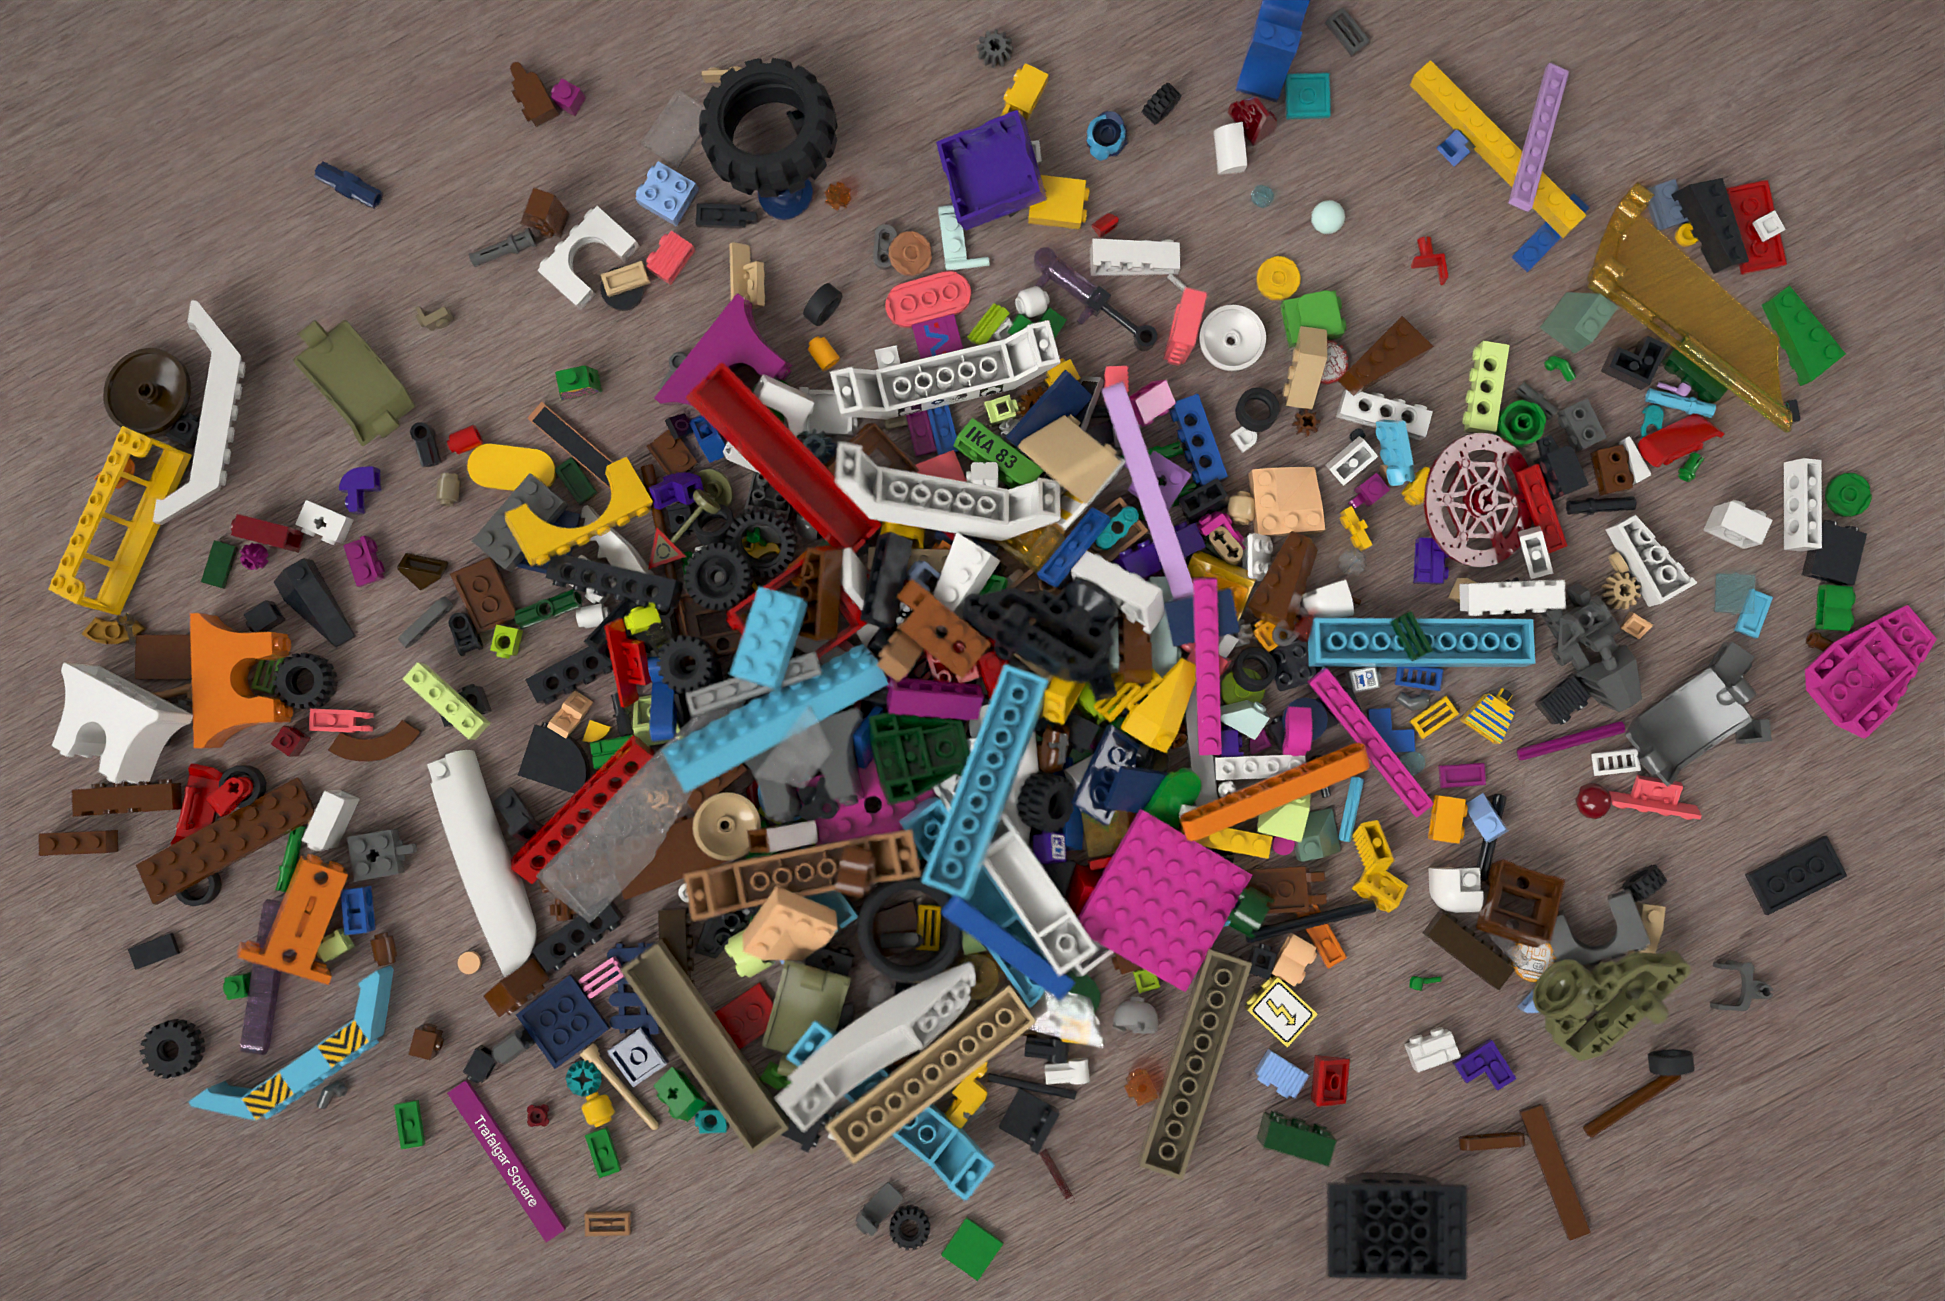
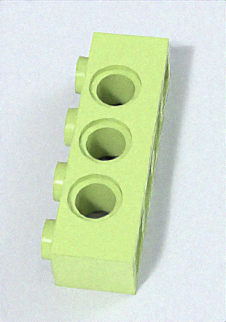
[1462,341,1510,434]
[403,662,491,740]

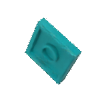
[1285,73,1331,119]

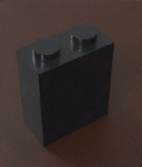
[1802,520,1867,586]

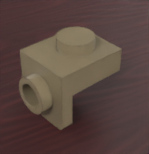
[415,306,454,331]

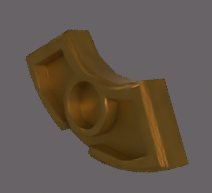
[81,614,146,644]

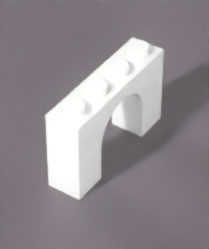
[538,206,640,310]
[723,374,815,473]

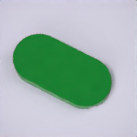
[1144,768,1201,830]

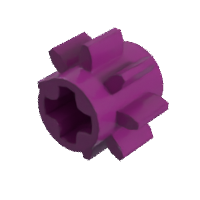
[239,543,269,570]

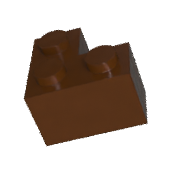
[483,958,549,1017]

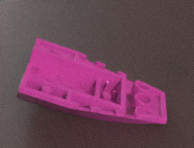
[1805,605,1937,739]

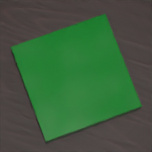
[941,1216,1003,1281]

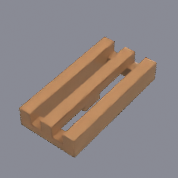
[585,1211,631,1236]

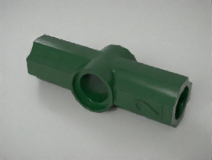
[514,589,583,629]

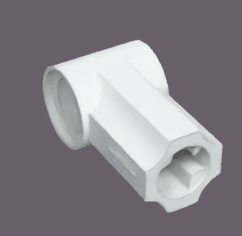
[1044,1058,1090,1084]

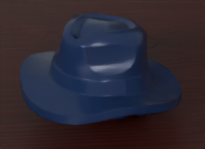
[757,178,813,220]

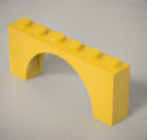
[505,456,653,566]

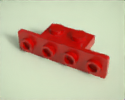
[605,618,652,708]
[977,635,1009,700]

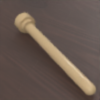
[580,1042,659,1130]

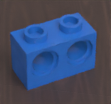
[341,886,376,935]

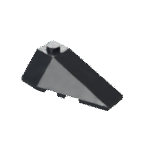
[274,558,355,647]
[695,904,762,959]

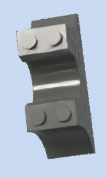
[744,708,868,824]

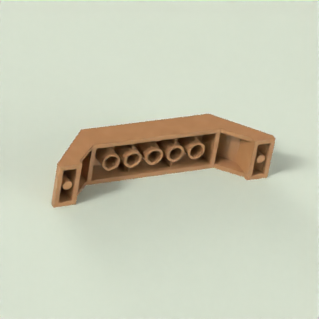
[684,830,920,921]

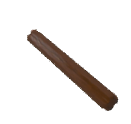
[1583,1075,1682,1138]

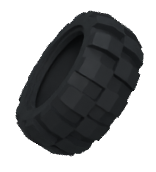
[699,58,838,198]

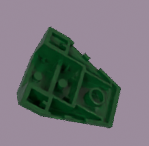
[868,713,970,805]

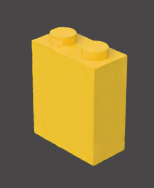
[1028,175,1089,229]

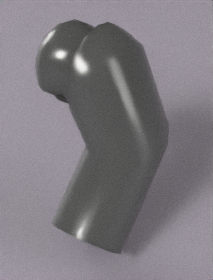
[1395,691,1430,711]
[316,1081,348,1109]

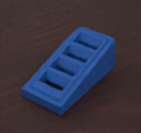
[1395,667,1443,691]

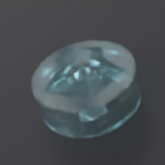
[1251,185,1274,208]

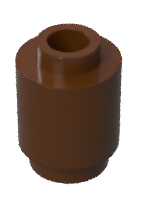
[370,932,397,966]

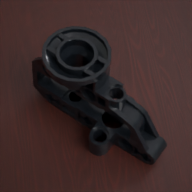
[962,580,1119,683]

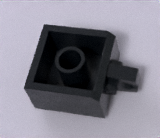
[1534,435,1589,500]

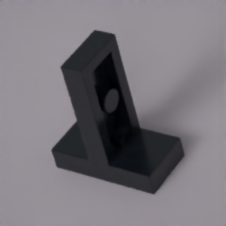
[493,787,544,843]

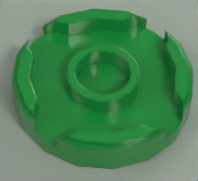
[1825,473,1872,517]

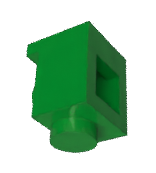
[223,972,255,1000]

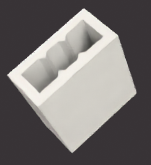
[302,790,360,852]

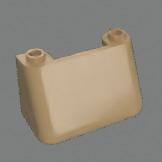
[1017,414,1121,504]

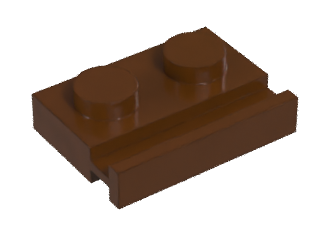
[646,429,699,475]

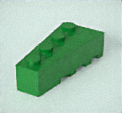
[1761,285,1846,386]

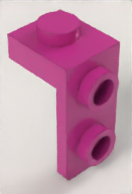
[1197,511,1246,550]

